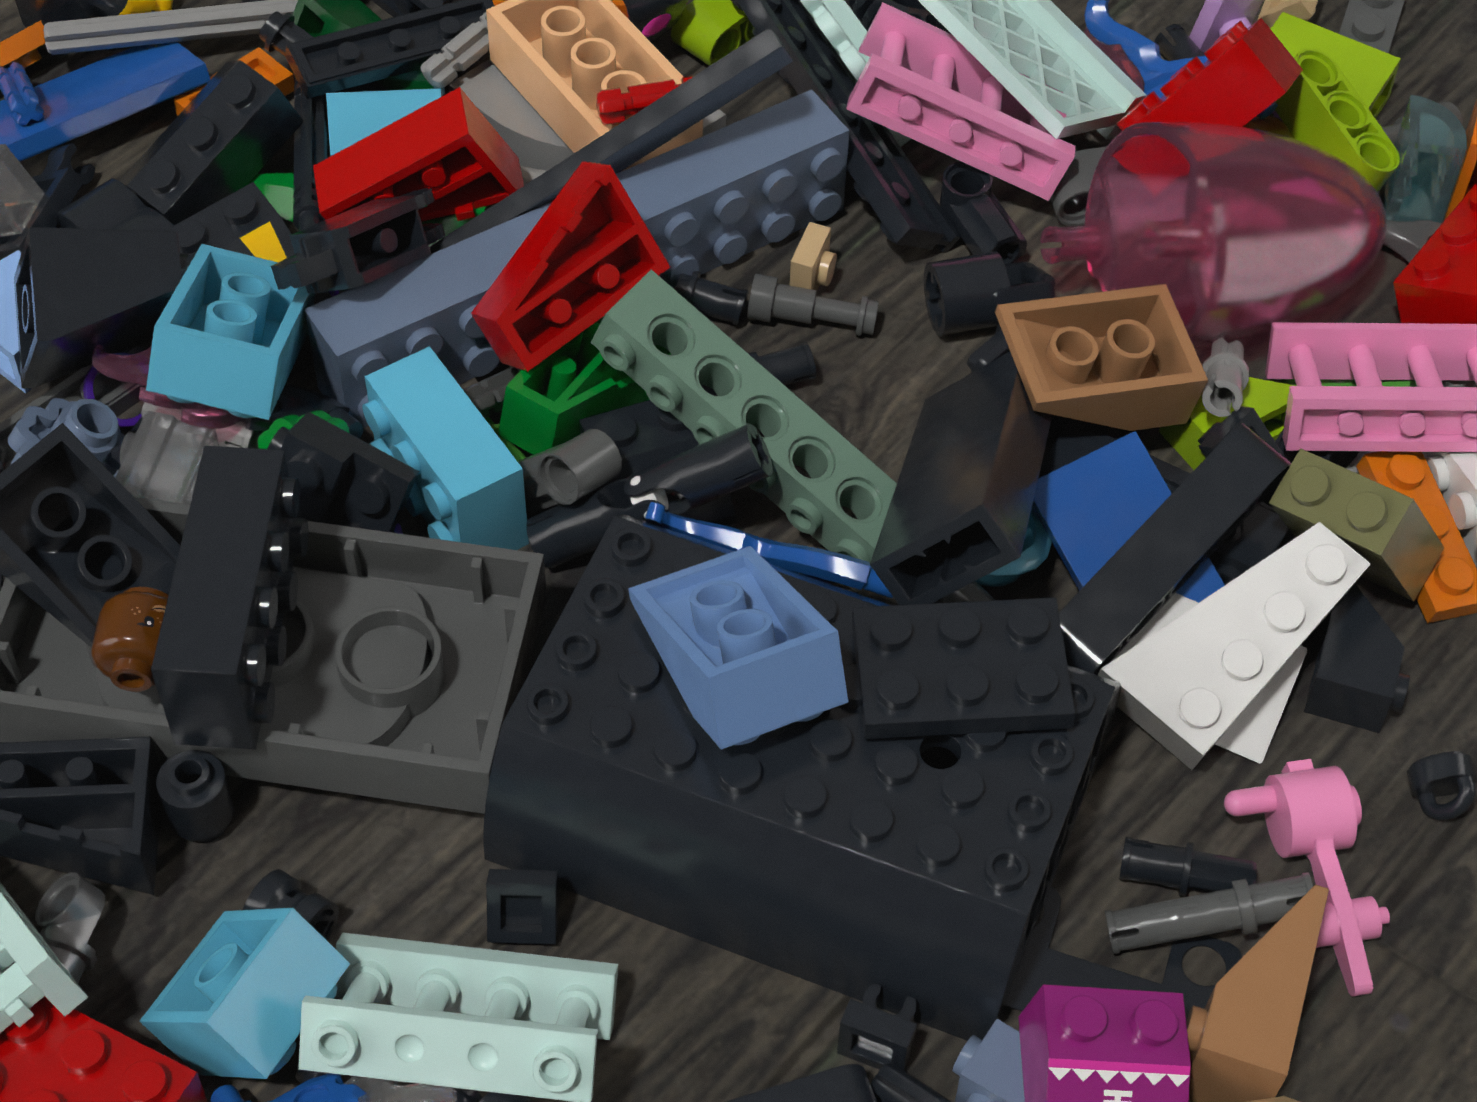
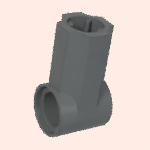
[517,429,622,513]

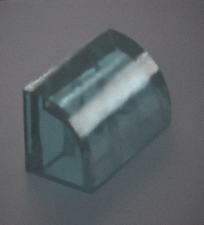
[1384,95,1467,223]

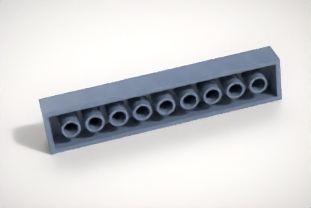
[304,89,849,428]

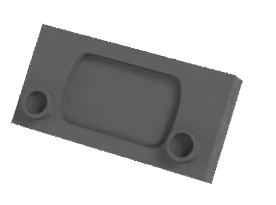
[0,497,547,814]

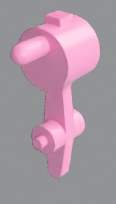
[1224,759,1390,997]

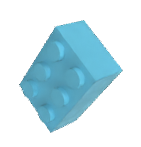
[146,244,315,420]
[362,346,529,550]

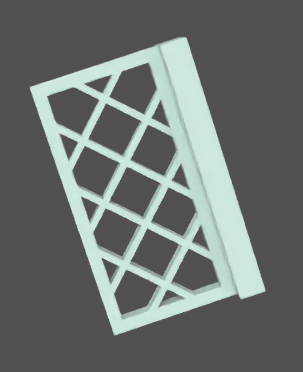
[918,0,1147,139]

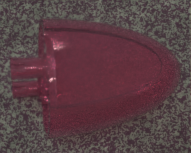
[1040,122,1387,350]

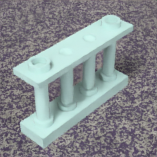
[299,933,618,1102]

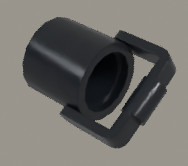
[923,252,1056,336]

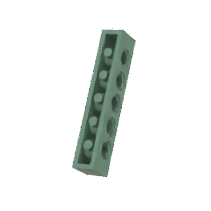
[590,270,897,562]

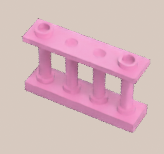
[846,2,1075,201]
[1265,322,1477,452]

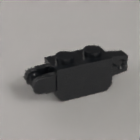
[271,188,445,293]

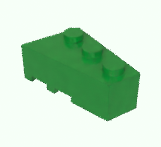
[498,316,671,455]

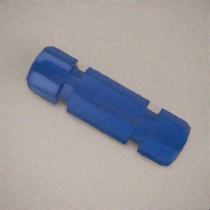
[0,62,44,126]

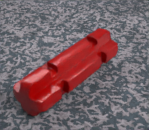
[596,76,694,125]

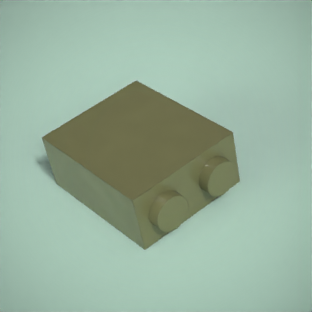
[1269,448,1444,602]

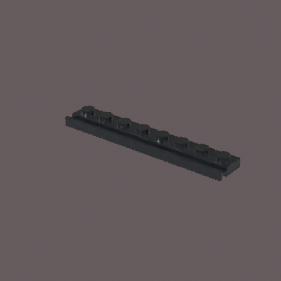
[731,0,961,252]

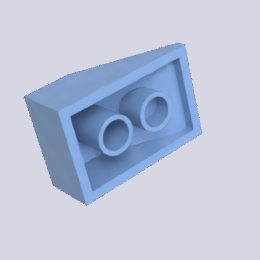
[628,546,848,749]

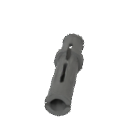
[1104,872,1313,954]

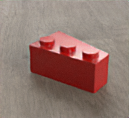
[471,161,670,372]

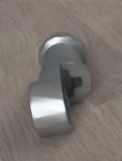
[35,872,105,983]

